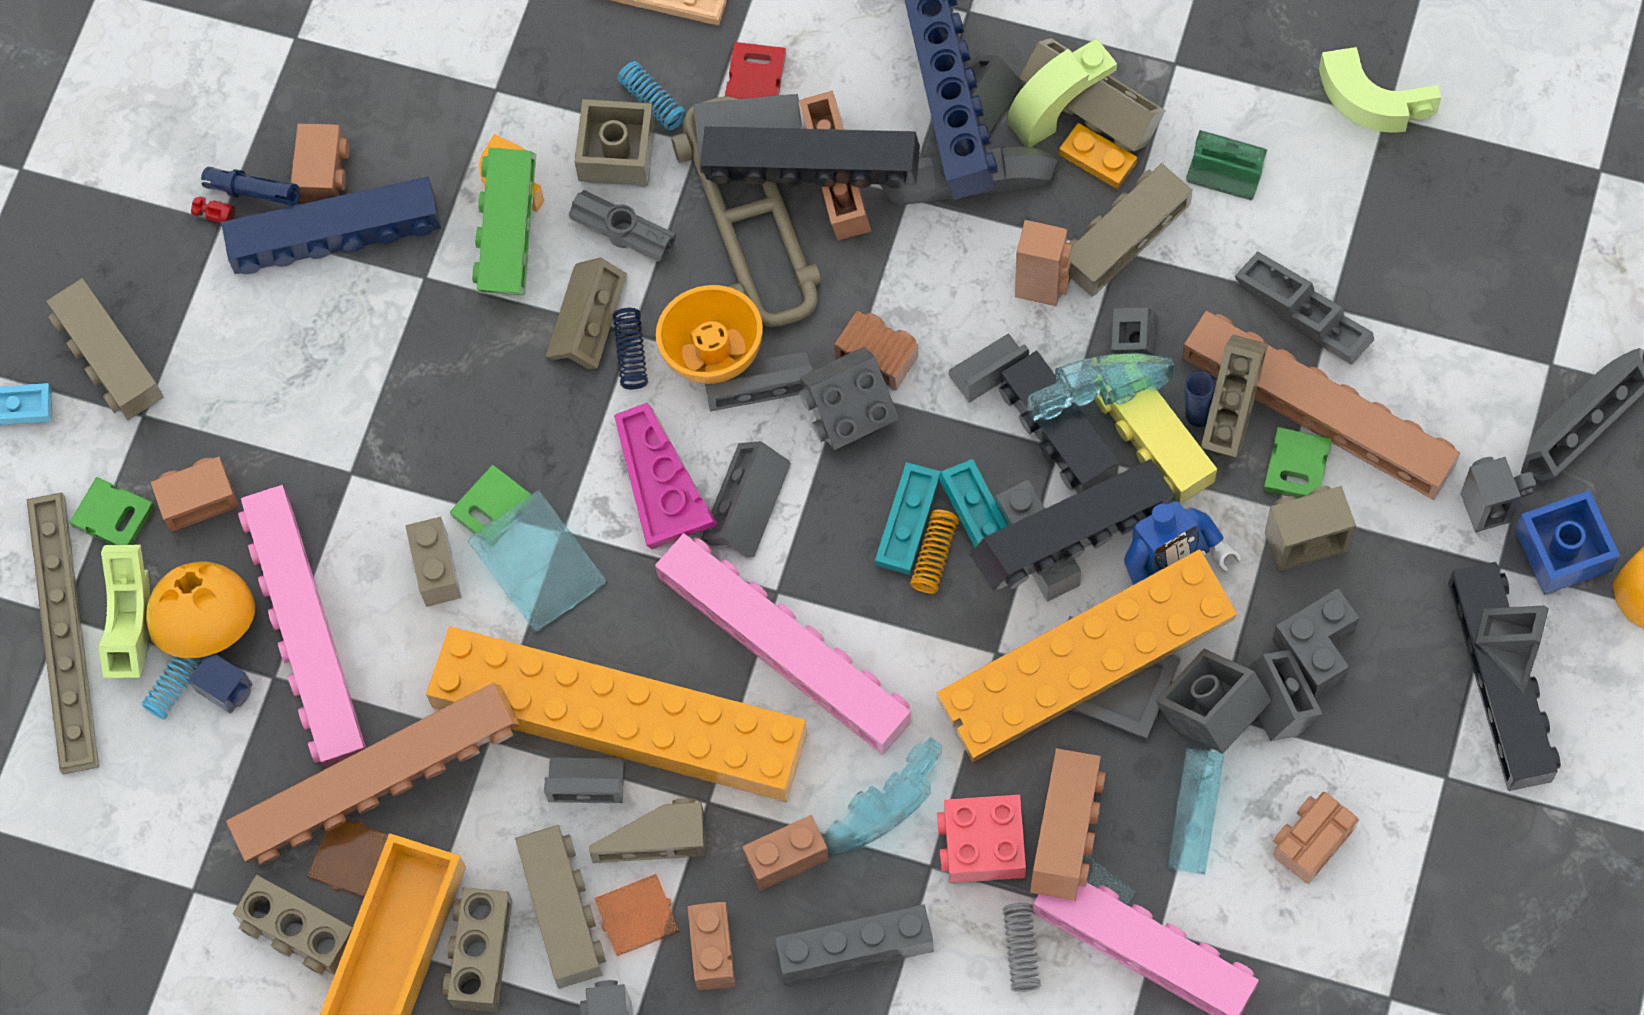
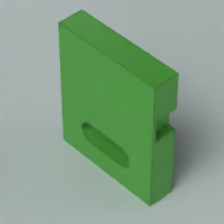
[1263,427,1331,498]
[450,465,535,548]
[69,477,155,545]

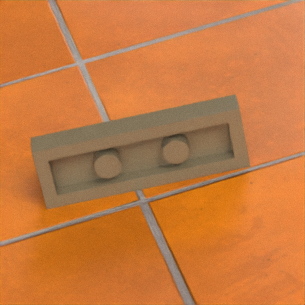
[546,257,627,370]

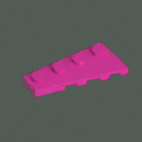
[614,403,718,549]

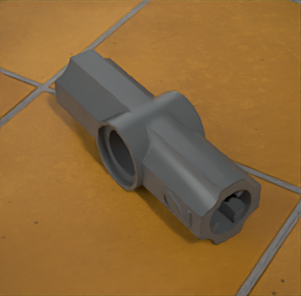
[569,190,676,263]

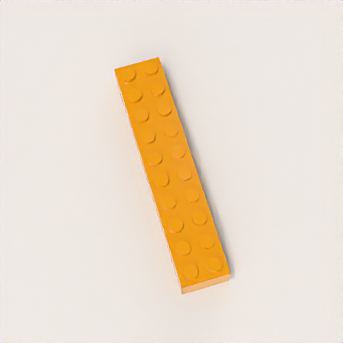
[426,626,807,802]

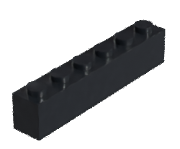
[700,126,920,189]
[970,459,1175,591]
[1448,562,1561,791]

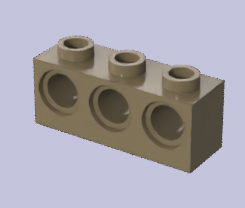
[1201,335,1268,457]
[232,875,353,975]
[443,887,512,1012]

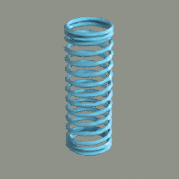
[617,61,686,131]
[141,656,206,719]

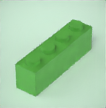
[472,148,537,295]

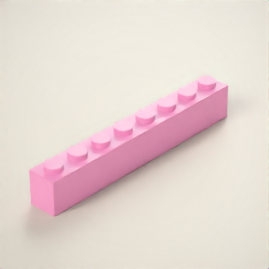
[238,485,366,769]
[655,533,911,755]

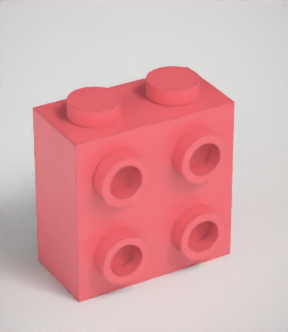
[937,795,1026,883]

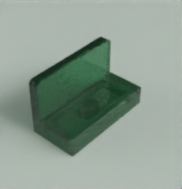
[1186,130,1268,201]

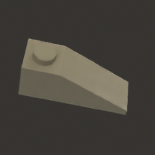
[589,798,706,863]

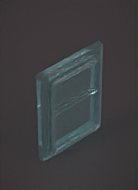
[467,490,607,633]

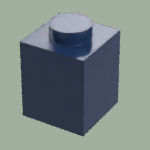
[188,654,253,714]

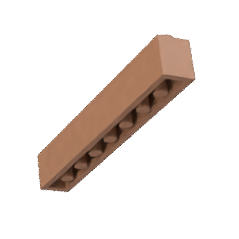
[1182,311,1460,500]
[226,683,520,865]

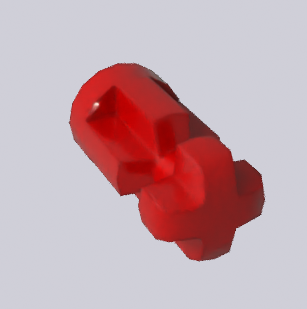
[191,196,235,223]

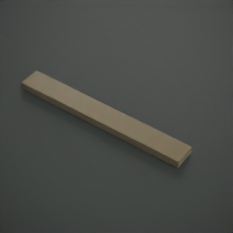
[26,492,99,774]

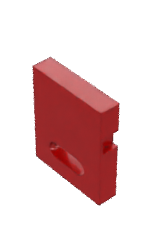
[725,42,786,99]

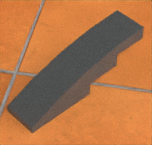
[1235,251,1374,365]

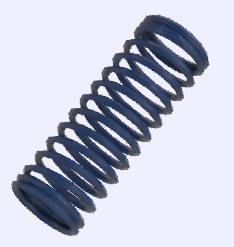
[613,307,648,390]
[1185,371,1214,427]

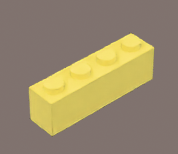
[1094,358,1217,504]

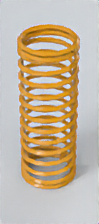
[910,509,959,594]

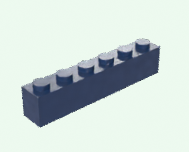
[221,176,441,274]

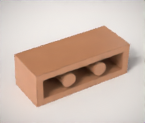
[1015,220,1072,306]

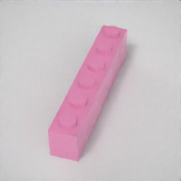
[1033,883,1259,1015]

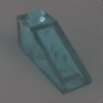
[1167,748,1224,875]

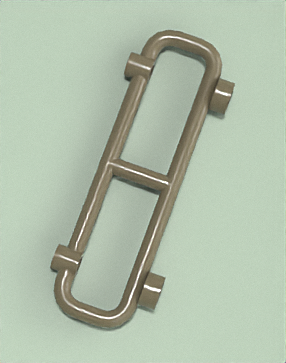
[671,96,821,328]

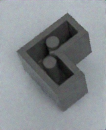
[1272,588,1359,698]

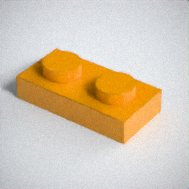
[1059,123,1137,190]

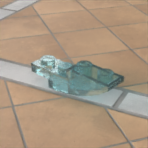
[1027,354,1174,421]
[824,737,942,857]

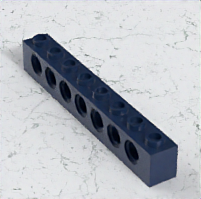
[904,0,998,200]

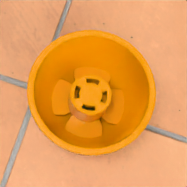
[656,285,763,384]
[146,561,255,658]

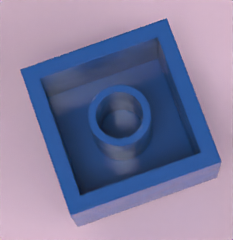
[1514,490,1620,595]

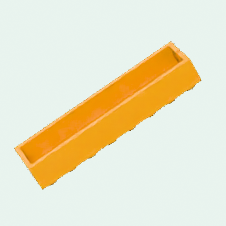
[937,549,1237,763]
[319,833,466,1015]

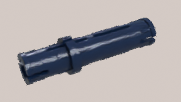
[201,166,300,206]

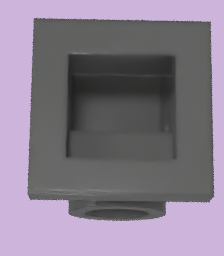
[1111,307,1158,364]

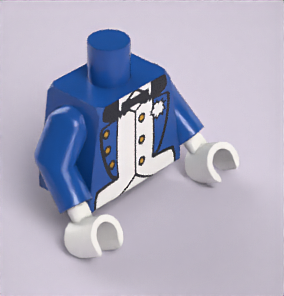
[1124,501,1241,585]

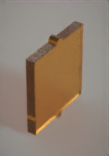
[307,821,388,897]
[595,874,679,956]

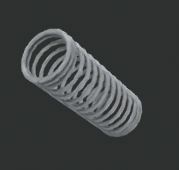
[1002,903,1041,992]

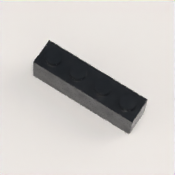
[999,350,1119,493]

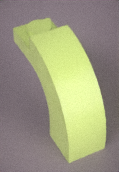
[1007,38,1117,147]
[1319,47,1441,133]
[98,545,150,678]

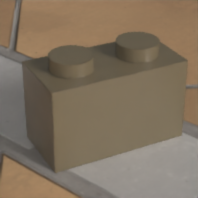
[405,517,462,607]

